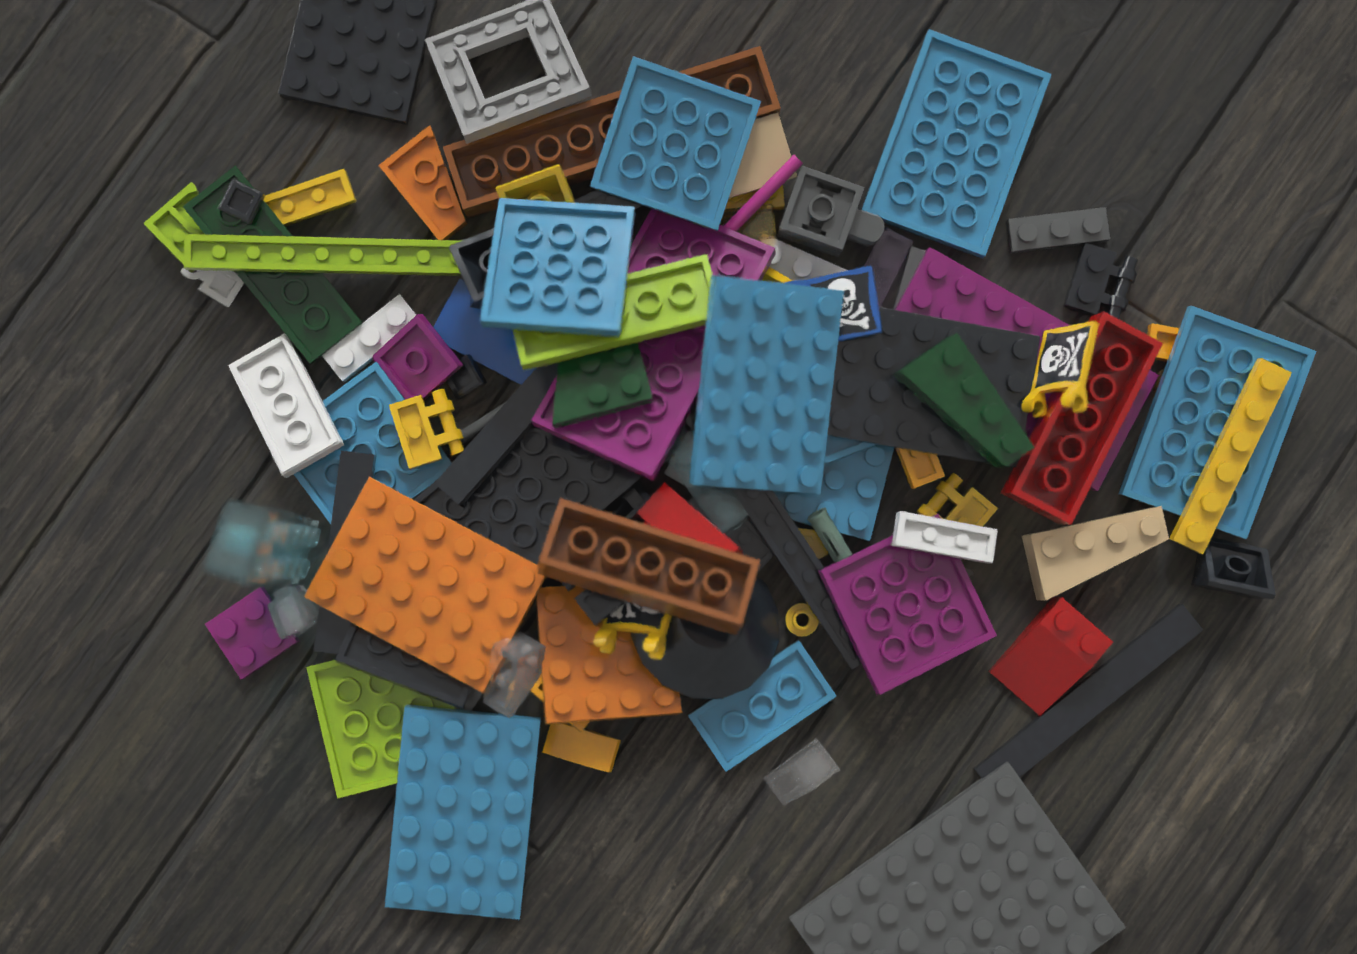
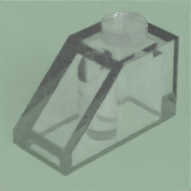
[267,584,319,639]
[483,632,546,718]
[763,738,840,806]

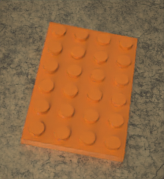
[304,477,546,693]

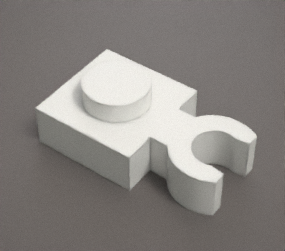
[180,268,244,307]

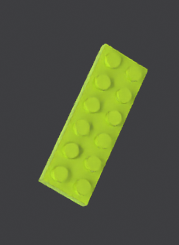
[513,254,713,371]

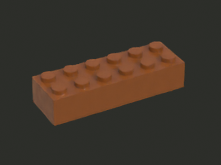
[538,498,760,635]

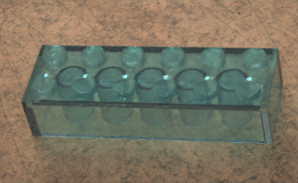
[204,500,321,585]

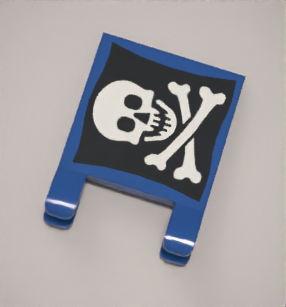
[784,266,883,342]

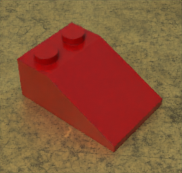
[637,482,745,556]
[988,597,1113,716]

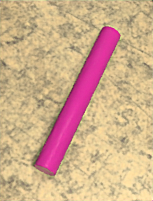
[723,155,803,232]

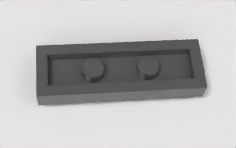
[1006,207,1110,254]

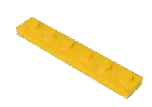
[1169,358,1292,554]

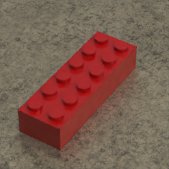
[1001,312,1163,525]

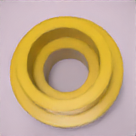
[785,603,819,637]

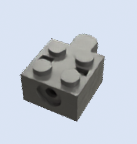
[777,165,884,257]

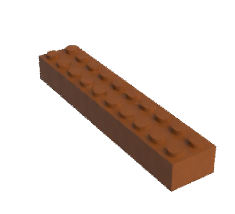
[443,46,781,218]

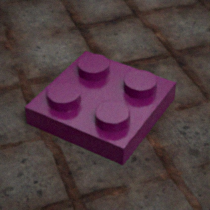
[372,314,463,401]
[205,587,300,680]

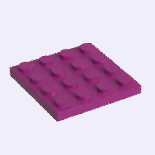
[818,514,997,695]

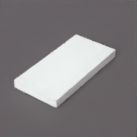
[228,333,344,478]

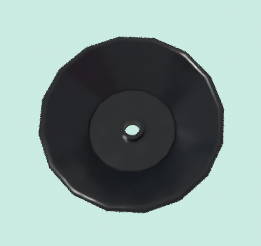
[631,574,779,699]

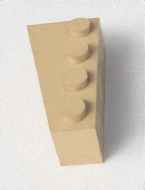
[1022,506,1169,601]

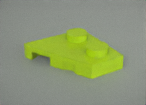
[143,182,204,273]

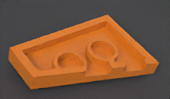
[378,125,467,240]

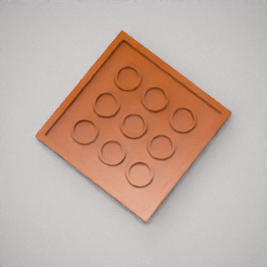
[535,586,682,725]

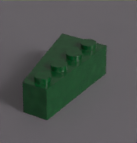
[893,333,1034,468]

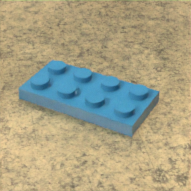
[688,640,837,772]

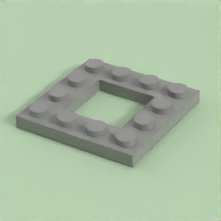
[425,0,592,144]

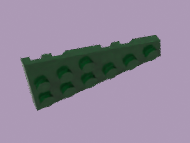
[552,342,654,429]

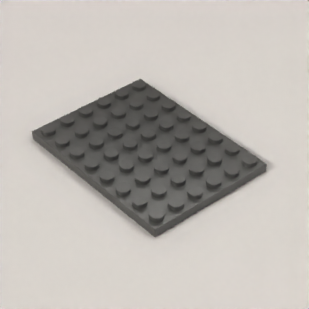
[789,761,1126,954]

